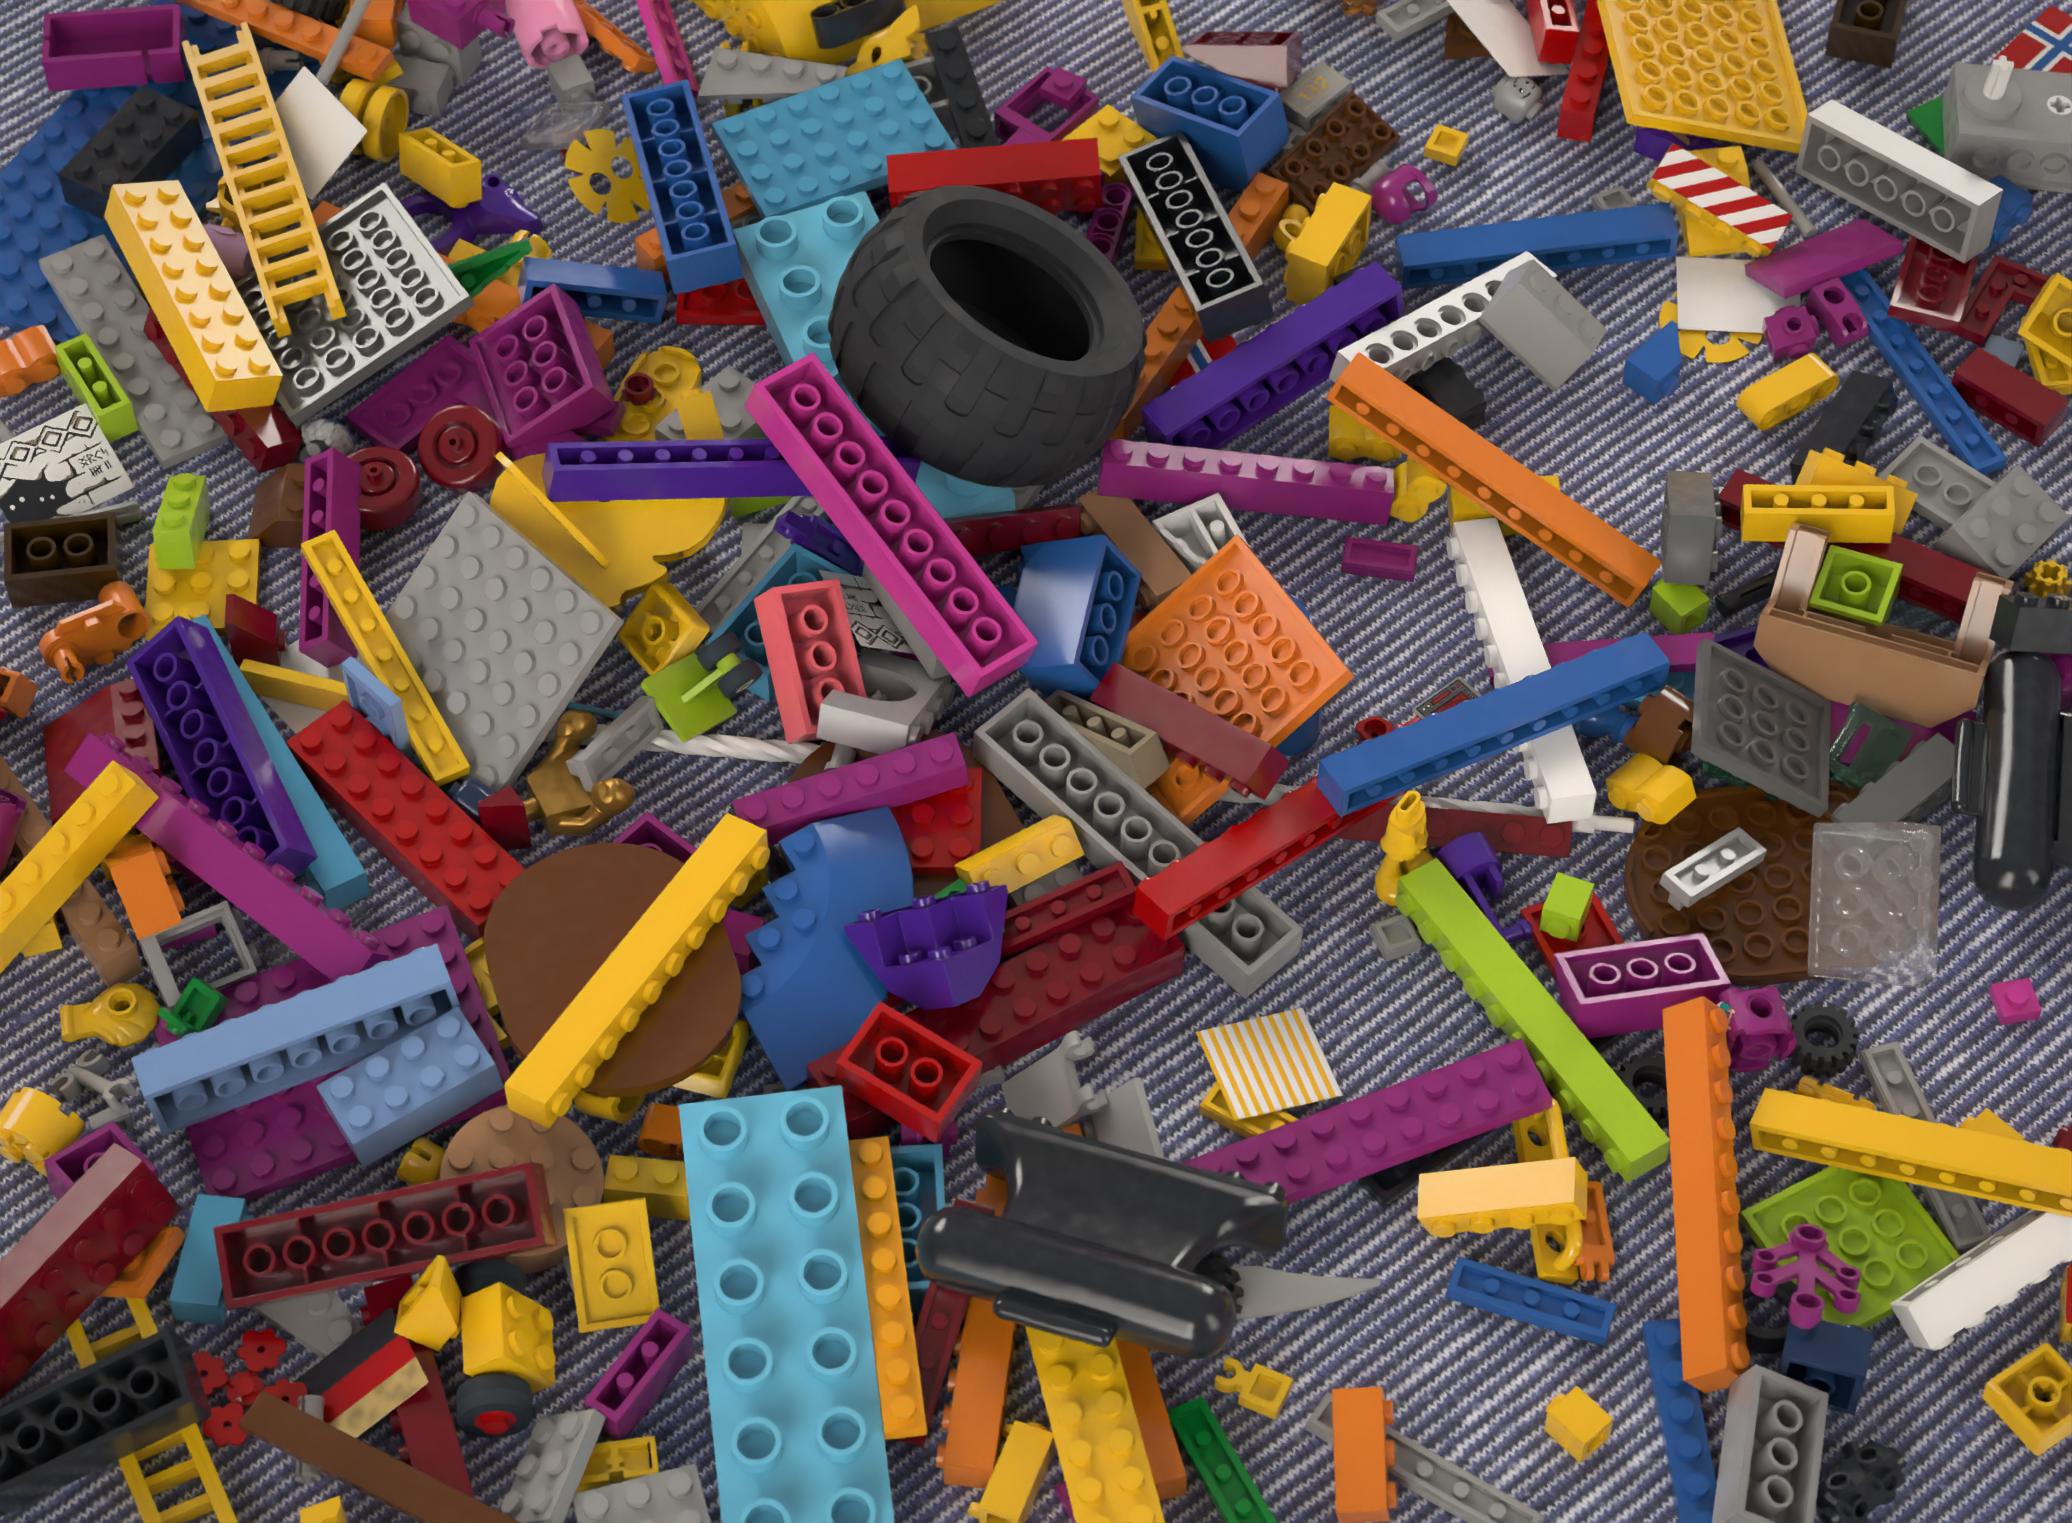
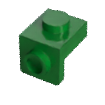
[157,977,229,1038]

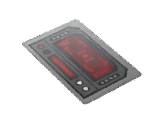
[1412,676,1482,719]

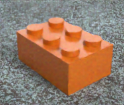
[105,833,186,940]

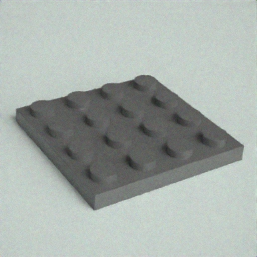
[1691,637,1831,818]

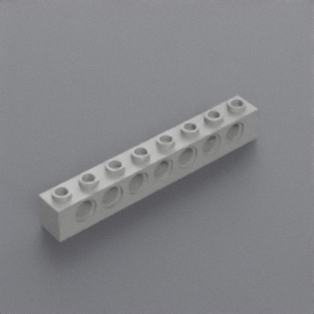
[1329,251,1557,383]

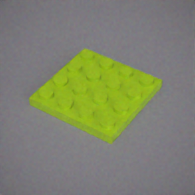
[1739,1166,1961,1330]

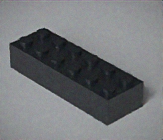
[0,1327,212,1517]

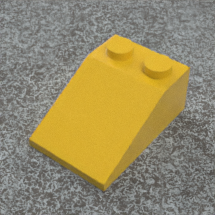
[1675,146,1751,257]

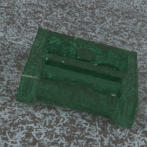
[1829,702,1914,791]

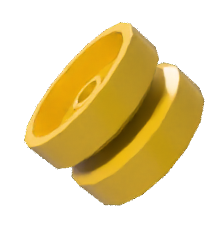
[339,78,409,162]

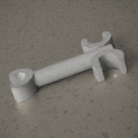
[49,1049,137,1111]

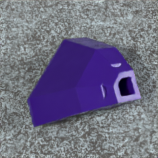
[844,880,1008,1010]

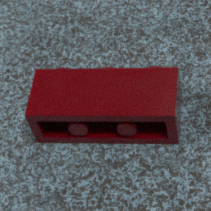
[1951,347,2069,448]

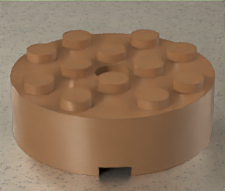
[439,1105,604,1274]

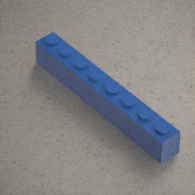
[1393,203,1679,290]

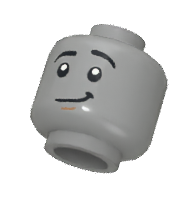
[1491,74,1543,124]

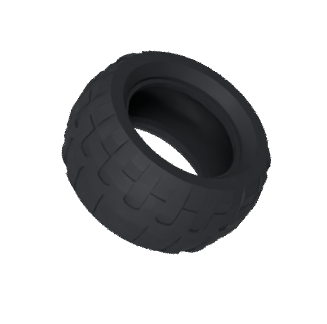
[828,185,1147,488]

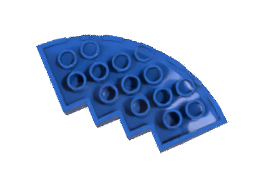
[740,806,915,1092]

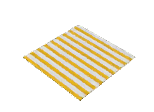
[1196,1008,1343,1121]

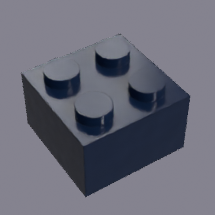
[1777,1318,1875,1416]

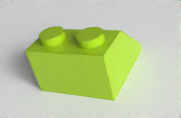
[1808,545,1903,626]

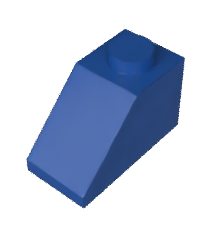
[1622,320,1682,405]

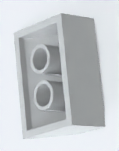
[1478,258,1607,391]
[1080,1077,1165,1159]

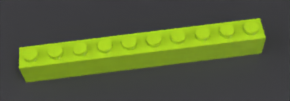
[1395,858,1670,1183]

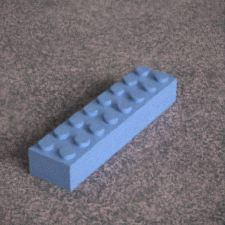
[131,944,464,1136]

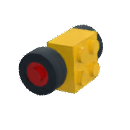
[453,1260,556,1438]

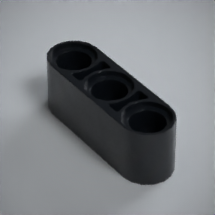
[810,0,907,49]

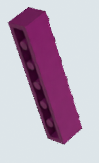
[299,448,362,668]
[732,732,969,847]

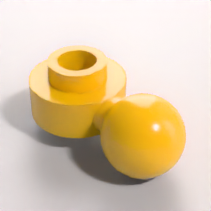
[1273,204,1310,252]

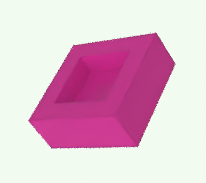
[1989,978,2042,1025]

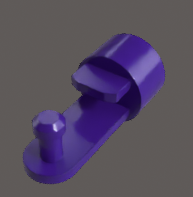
[1434,832,1533,944]

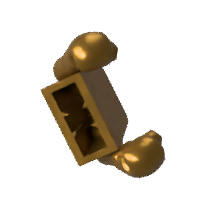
[523,710,635,836]

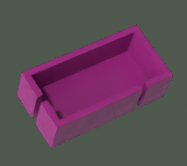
[42,4,187,92]

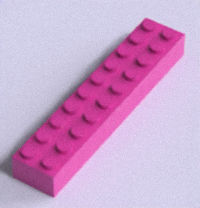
[744,352,1039,698]

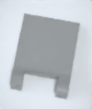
[1001,1030,1109,1127]

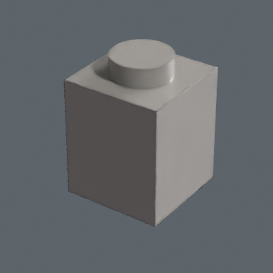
[547,54,597,115]

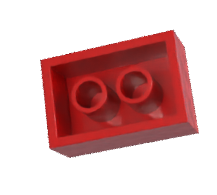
[834,1001,983,1144]

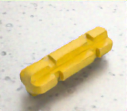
[1796,1075,1875,1110]

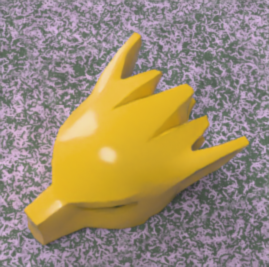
[847,5,928,76]

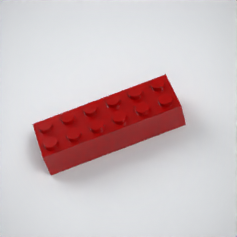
[887,137,1103,215]

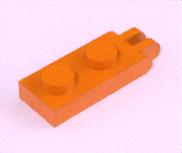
[1572,1181,1615,1282]

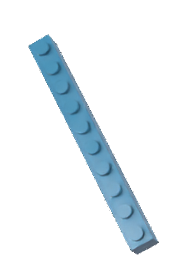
[191,614,371,910]

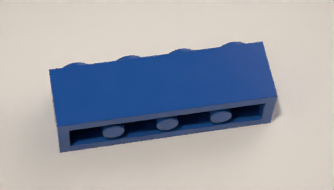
[518,257,667,324]

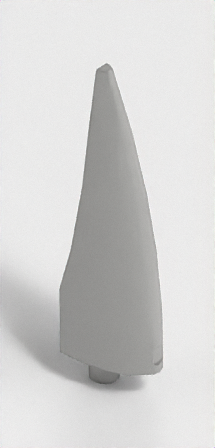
[1231,1266,1381,1320]

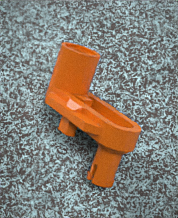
[39,581,150,684]

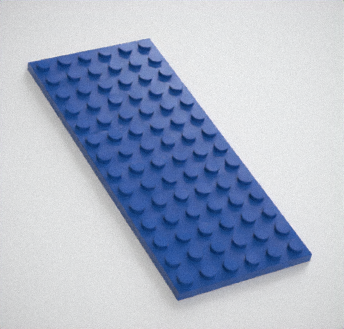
[0,0,339,346]

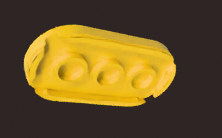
[602,346,702,442]

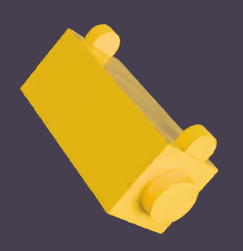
[967,1420,1055,1523]

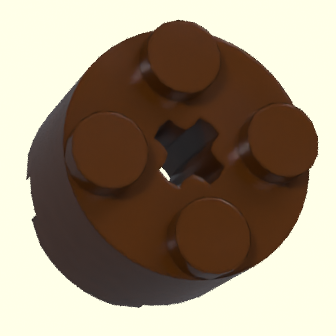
[1623,685,1694,769]

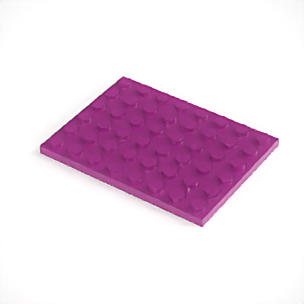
[154,904,511,1202]

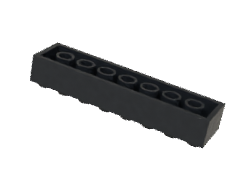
[1118,130,1275,344]

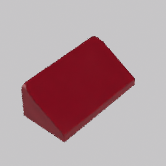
[477,785,532,850]

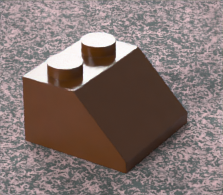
[247,464,305,548]

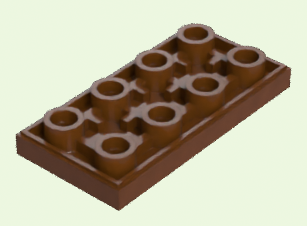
[1265,91,1401,217]

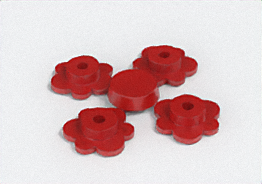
[193,1328,307,1447]

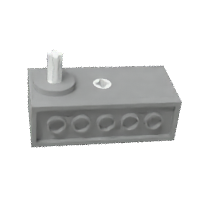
[1942,55,2072,193]

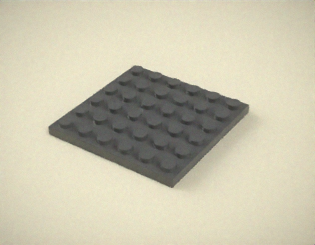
[234,182,475,426]

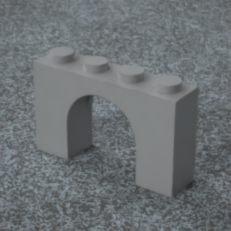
[816,649,955,754]

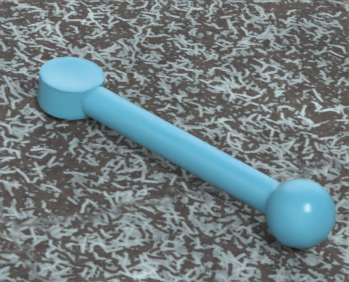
[564,702,625,720]

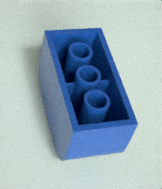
[1130,55,1289,191]
[1013,534,1142,704]

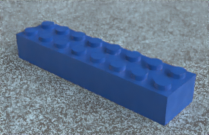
[621,79,744,294]

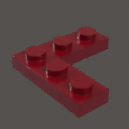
[1951,255,2050,346]

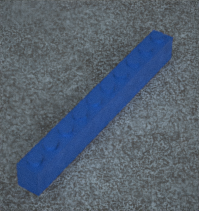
[1317,631,1671,817]

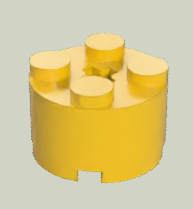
[0,1087,86,1176]

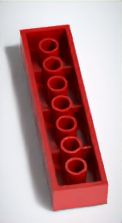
[285,700,525,942]

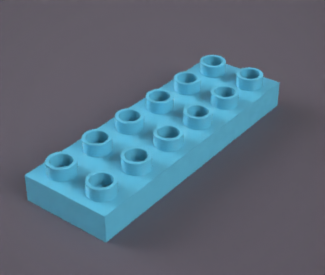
[732,191,1015,519]
[679,1086,895,1523]

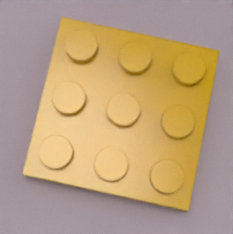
[145,539,262,640]

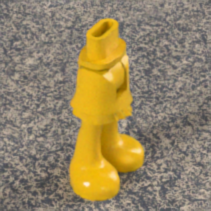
[1375,790,1434,907]

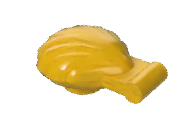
[60,983,160,1048]

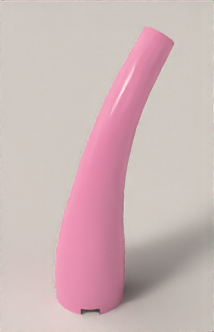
[505,0,589,69]

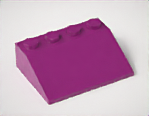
[469,283,616,448]

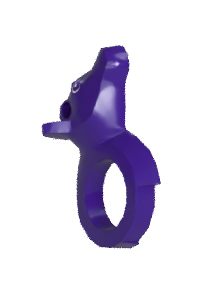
[400,174,542,257]

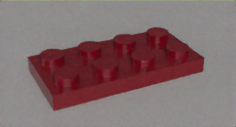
[1887,235,1980,333]

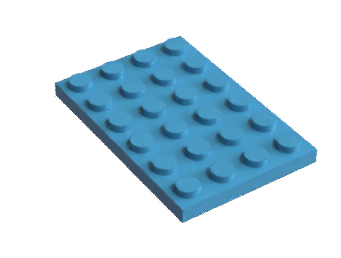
[711,58,957,219]

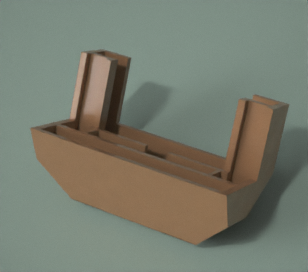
[1753,521,2014,728]

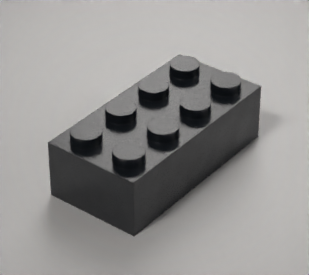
[58,86,204,221]

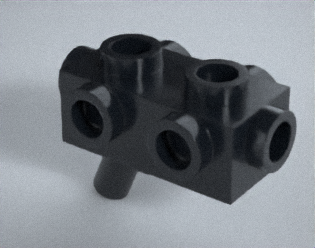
[1816,1439,1906,1523]

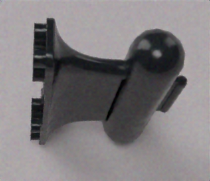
[1950,650,2072,911]
[915,1106,1288,1360]

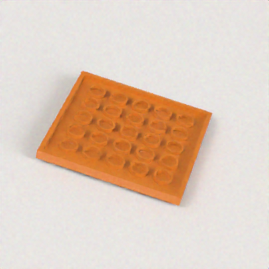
[1094,534,1355,827]

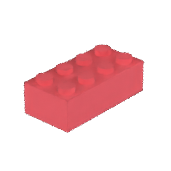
[754,579,867,744]

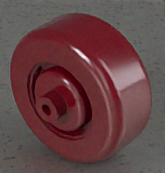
[418,404,508,494]
[347,446,422,531]

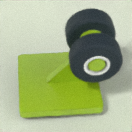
[641,632,762,743]

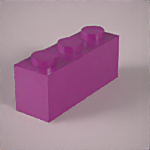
[583,1308,695,1441]

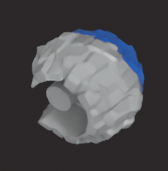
[300,418,355,464]

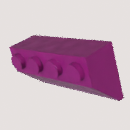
[1554,933,1731,1039]

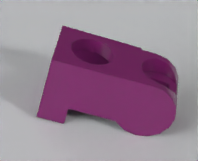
[1805,277,1869,347]

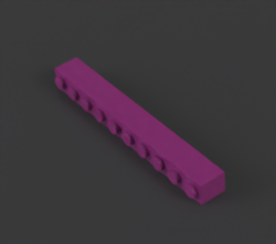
[64,732,390,982]

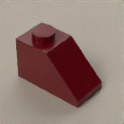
[225,594,288,668]

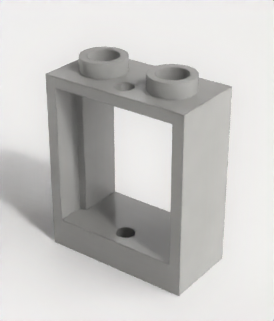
[138,900,262,1009]

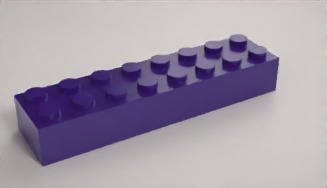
[1141,261,1405,450]
[126,616,318,878]

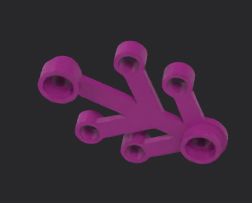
[1750,1224,1861,1329]

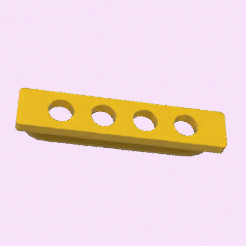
[1512,1096,1583,1285]

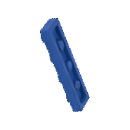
[1446,1256,1617,1346]

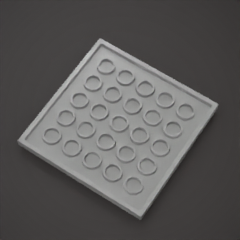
[356,491,624,791]

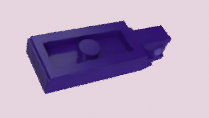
[773,510,864,577]

